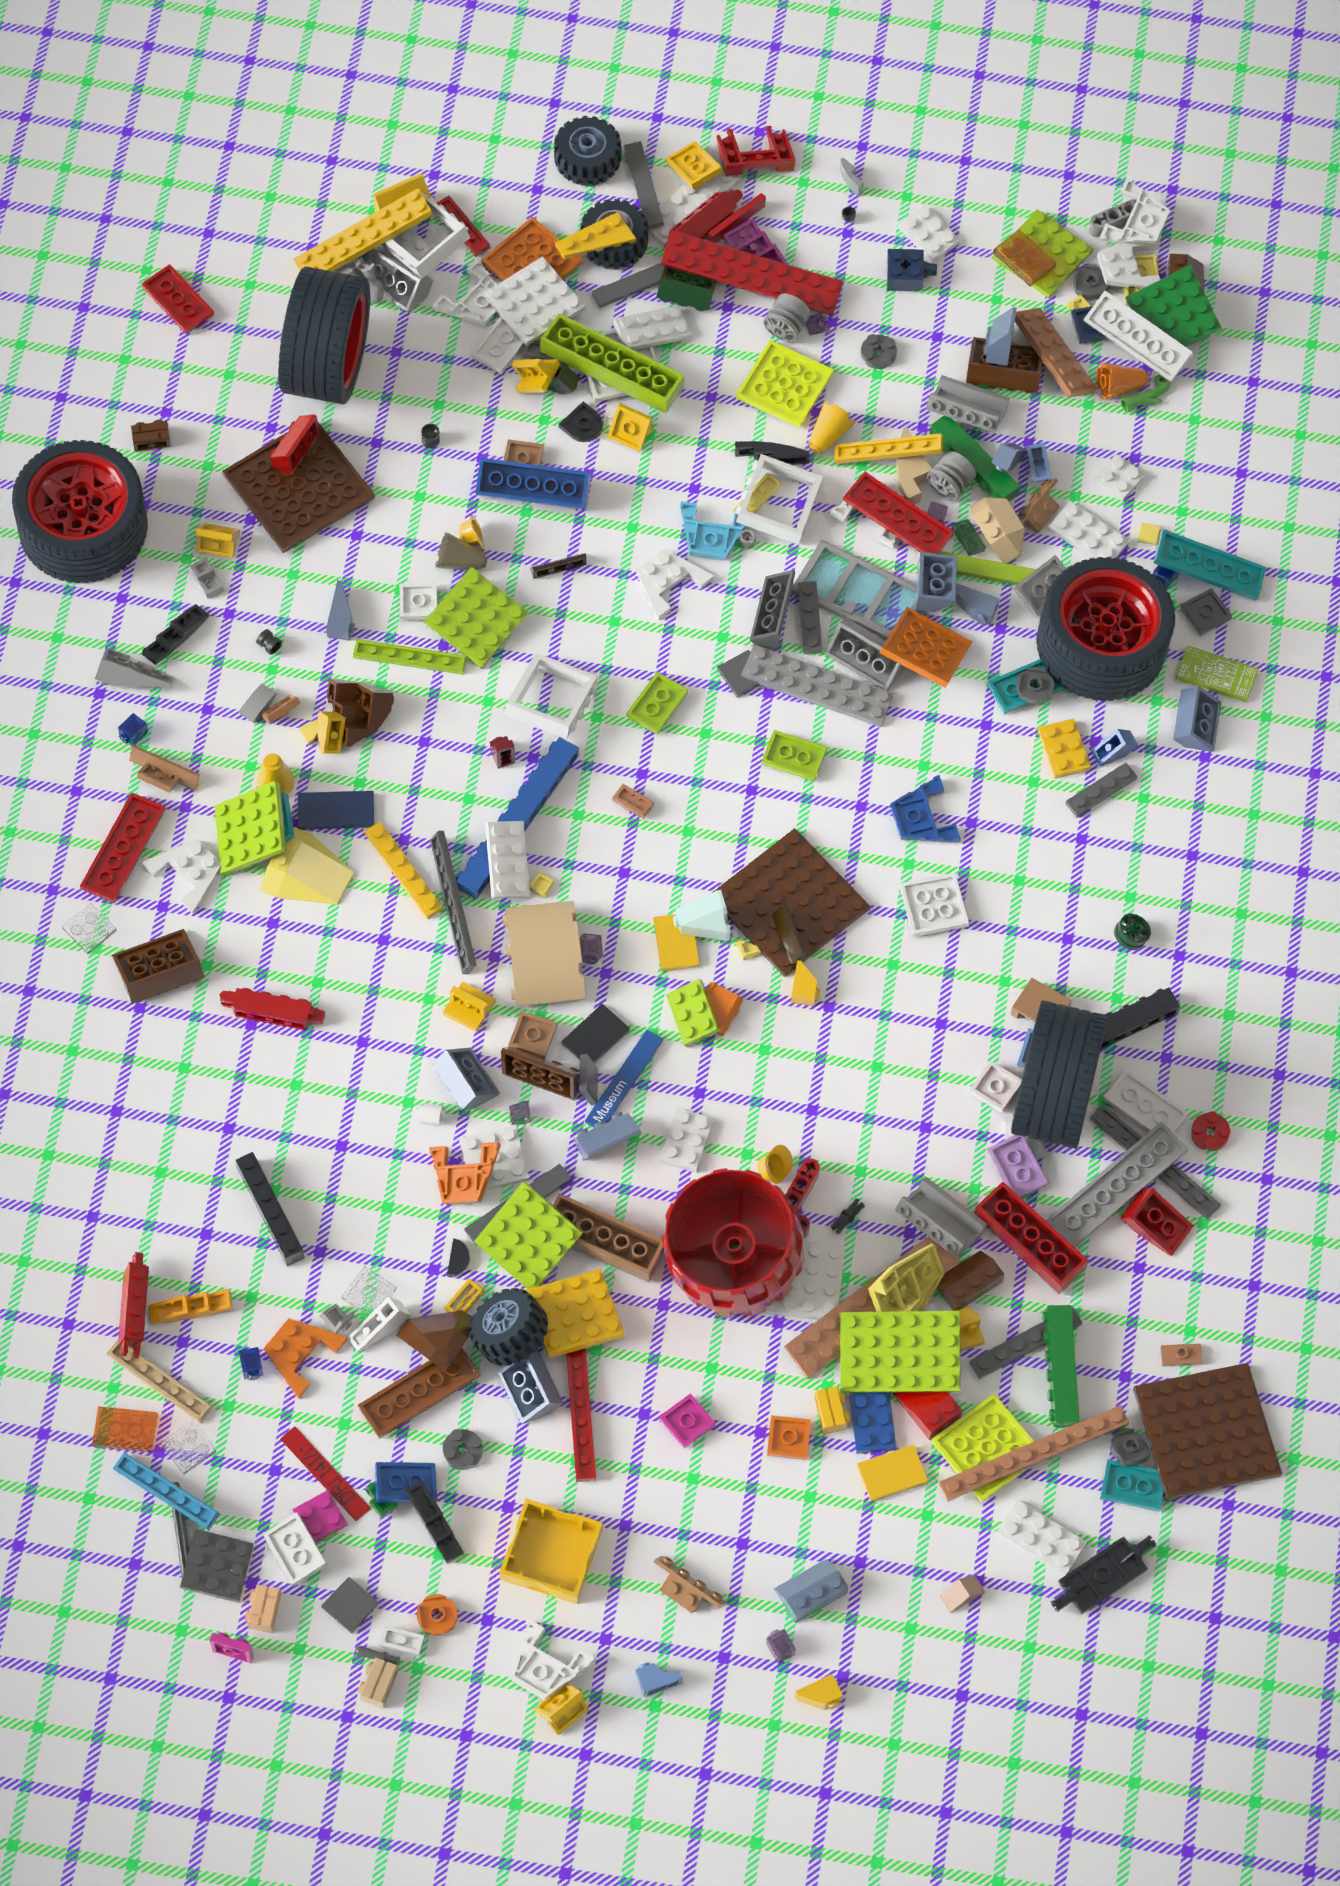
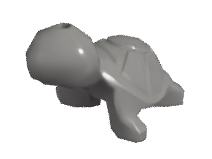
[340,256,384,303]

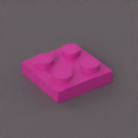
[659,1393,715,1449]
[292,1490,348,1543]
[209,1632,254,1663]

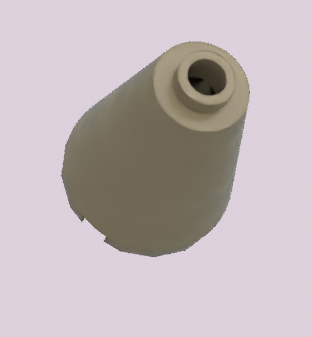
[435,532,488,571]

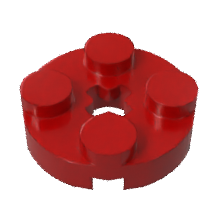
[1191,1111,1231,1151]

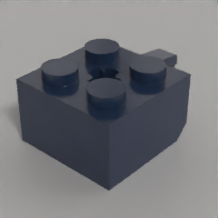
[887,249,937,292]

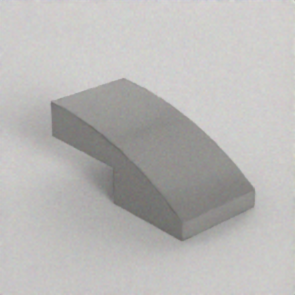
[840,157,864,196]
[190,558,224,599]
[238,683,278,723]

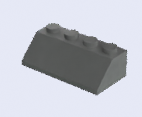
[750,570,796,650]

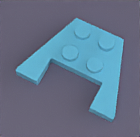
[680,501,752,560]

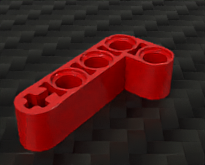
[785,1158,820,1238]

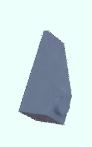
[991,443,1028,473]
[326,580,355,641]
[955,583,999,625]

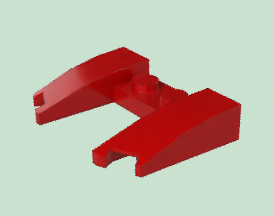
[716,126,796,176]

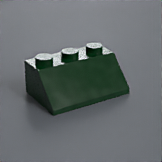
[656,267,716,311]

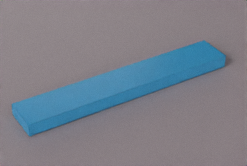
[113,1452,220,1531]

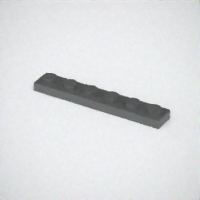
[970,1306,1083,1379]

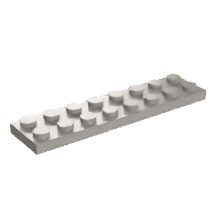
[741,644,894,727]
[1046,1121,1188,1247]

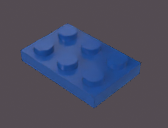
[849,1392,896,1454]
[374,1462,438,1503]

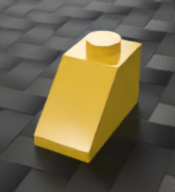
[317,711,345,754]
[791,960,820,1006]
[795,1674,843,1710]

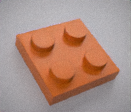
[767,1415,811,1460]

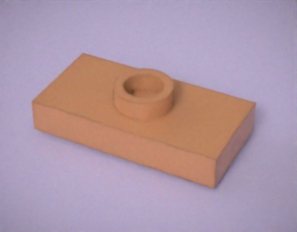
[261,695,301,723]
[612,784,654,819]
[1160,1344,1202,1366]

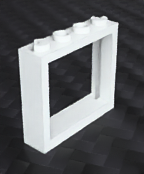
[381,193,470,279]
[735,454,823,544]
[505,653,599,739]

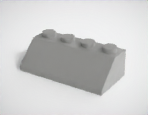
[824,618,904,691]

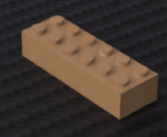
[553,1193,664,1282]

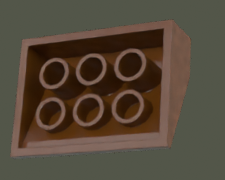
[966,337,1043,393]
[112,929,205,1004]
[501,1047,580,1100]

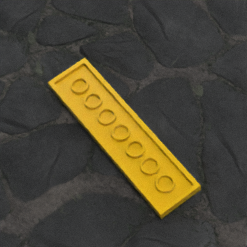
[294,188,434,271]

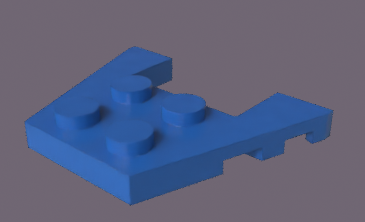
[890,775,961,843]

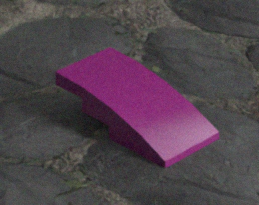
[722,218,789,265]

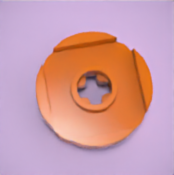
[417,1594,458,1636]

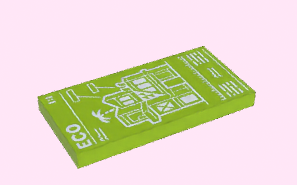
[1175,645,1259,703]

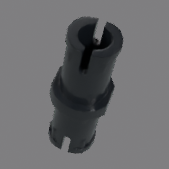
[830,1198,865,1234]

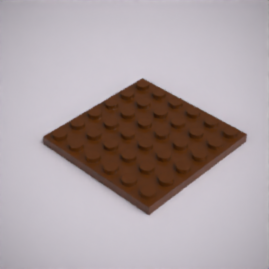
[222,422,375,553]
[712,828,871,977]
[1133,1363,1282,1500]

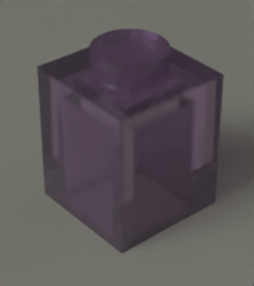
[579,933,603,965]
[766,1629,796,1664]

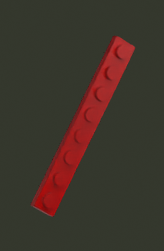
[566,1348,596,1482]

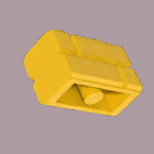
[814,1386,850,1434]

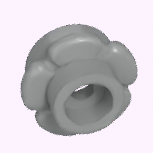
[738,530,756,547]

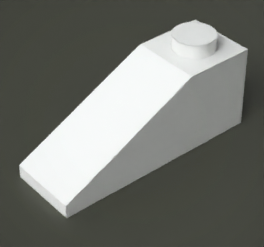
[347,1297,411,1352]

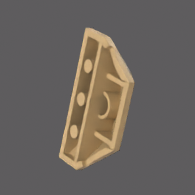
[970,497,1025,564]

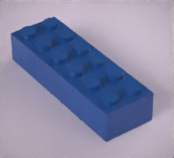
[475,458,591,510]

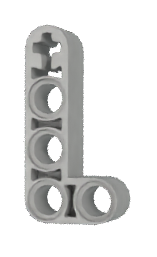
[1089,199,1137,237]

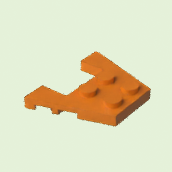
[429,1142,501,1205]
[264,1318,348,1399]

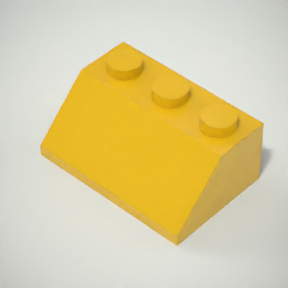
[374,173,431,212]

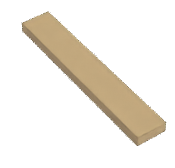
[106,1340,213,1423]

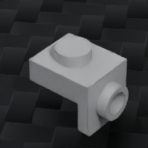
[320,1304,355,1333]

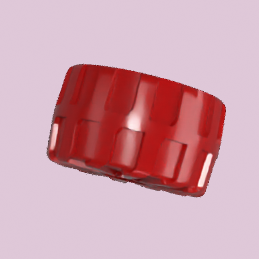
[662,1168,805,1318]

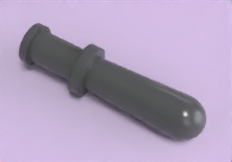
[355,1646,400,1666]

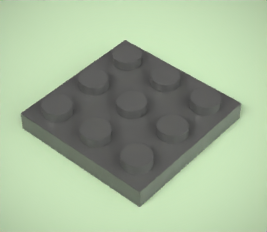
[180,1529,254,1603]

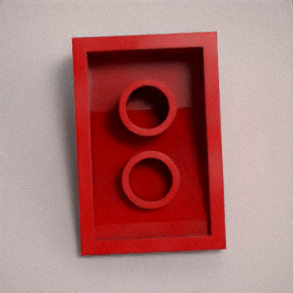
[1120,1188,1194,1256]
[893,1392,962,1440]

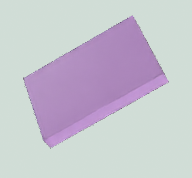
[987,1135,1049,1198]

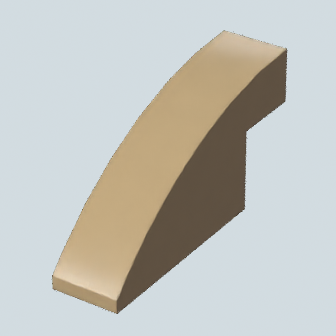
[896,427,932,504]

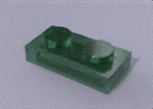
[951,519,986,556]

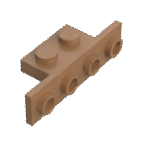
[1018,478,1060,533]
[129,744,200,793]
[654,1556,727,1613]

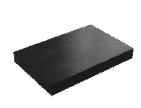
[561,1004,630,1064]

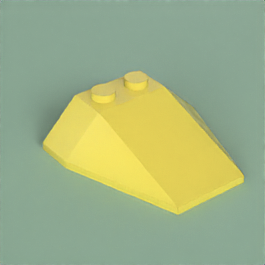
[260,827,355,905]
[868,1243,945,1312]

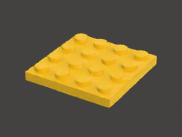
[526,1269,625,1358]

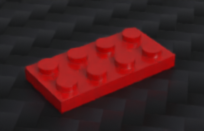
[141,264,214,334]

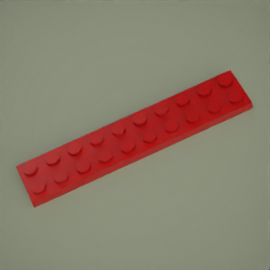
[661,230,844,316]

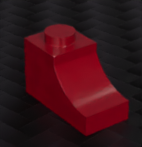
[489,736,515,769]

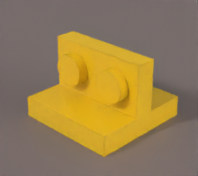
[511,359,560,393]
[607,403,655,452]
[195,523,240,558]
[443,981,496,1032]
[957,1306,985,1351]
[534,1684,589,1736]

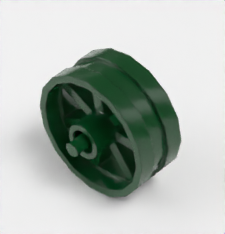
[1114,913,1151,950]

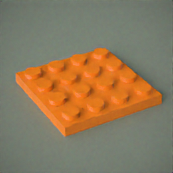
[481,216,583,281]
[879,607,973,688]

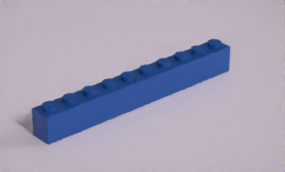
[456,737,579,900]

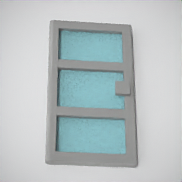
[791,540,919,640]

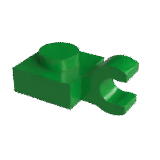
[365,1482,398,1519]

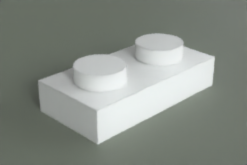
[379,1626,425,1657]

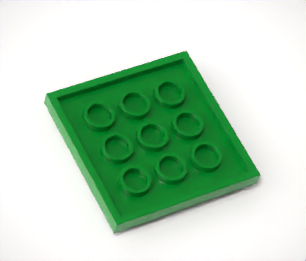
[1125,265,1222,347]

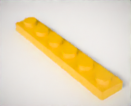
[834,433,943,464]
[364,822,443,919]

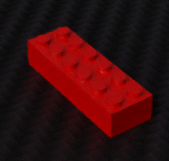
[974,1181,1089,1294]

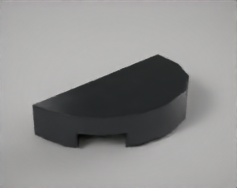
[447,1238,470,1277]

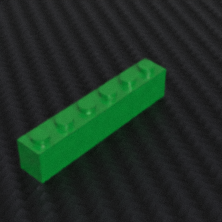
[929,415,1020,502]
[1042,1305,1080,1427]

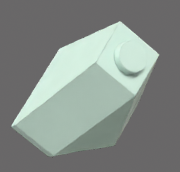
[673,890,731,941]

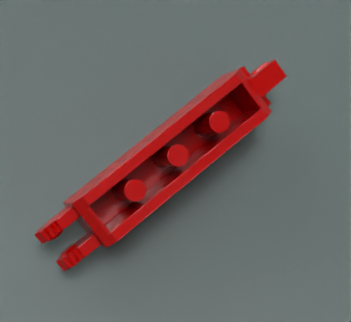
[664,189,743,248]
[219,988,325,1030]
[118,1252,149,1358]

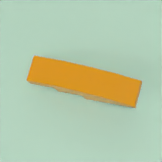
[149,1288,233,1324]

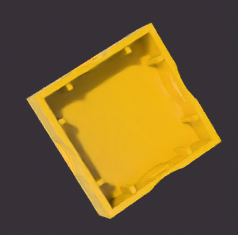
[500,1498,603,1604]

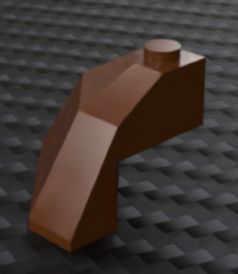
[327,678,394,747]
[396,1310,472,1371]

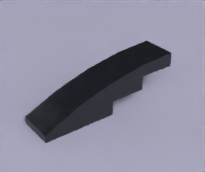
[734,441,810,465]
[142,604,209,665]
[405,1480,464,1564]

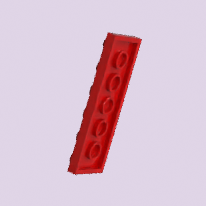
[843,471,954,554]
[80,792,166,903]

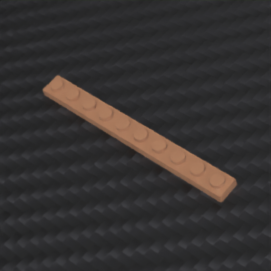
[939,1405,1129,1502]

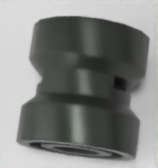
[421,423,440,449]
[256,629,282,655]

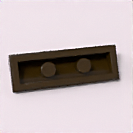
[530,553,587,579]
[772,903,806,964]

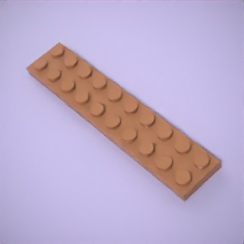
[784,1236,961,1379]

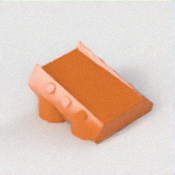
[706,982,743,1036]

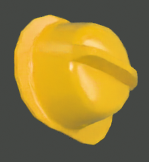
[459,515,486,551]
[758,1145,793,1184]

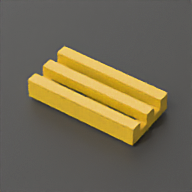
[444,1278,485,1312]

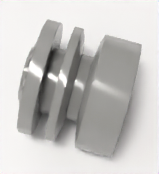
[763,294,811,342]
[927,451,976,501]

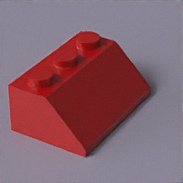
[270,414,319,476]

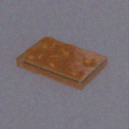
[993,229,1057,287]
[92,1406,158,1453]

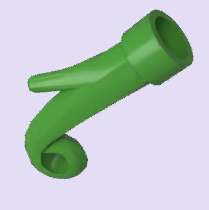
[1121,374,1171,412]

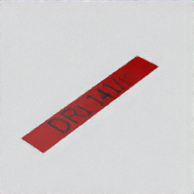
[280,1426,371,1521]

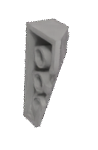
[365,248,434,312]
[95,647,175,688]

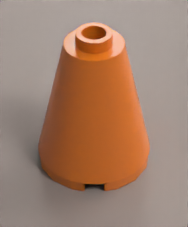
[1096,363,1149,399]

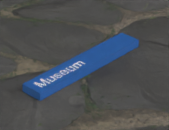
[585,1030,663,1128]

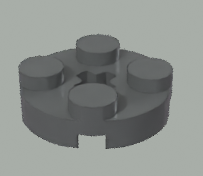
[1073,264,1109,299]
[861,334,897,369]
[1016,667,1054,704]
[442,1429,483,1470]
[1111,1429,1152,1467]

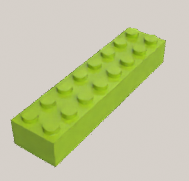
[540,313,685,413]

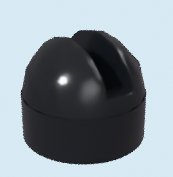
[841,207,856,223]

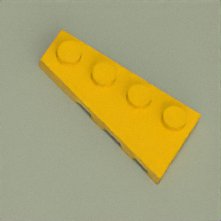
[555,212,636,260]

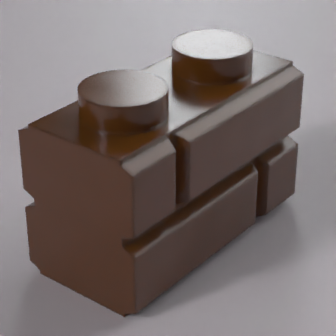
[131,420,171,452]

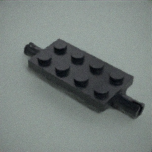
[1050,1535,1156,1615]

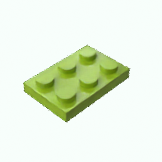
[626,672,688,735]
[761,730,827,782]
[666,978,720,1047]

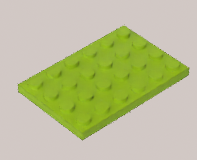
[840,1311,961,1393]

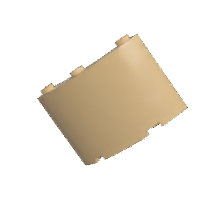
[502,901,586,1006]

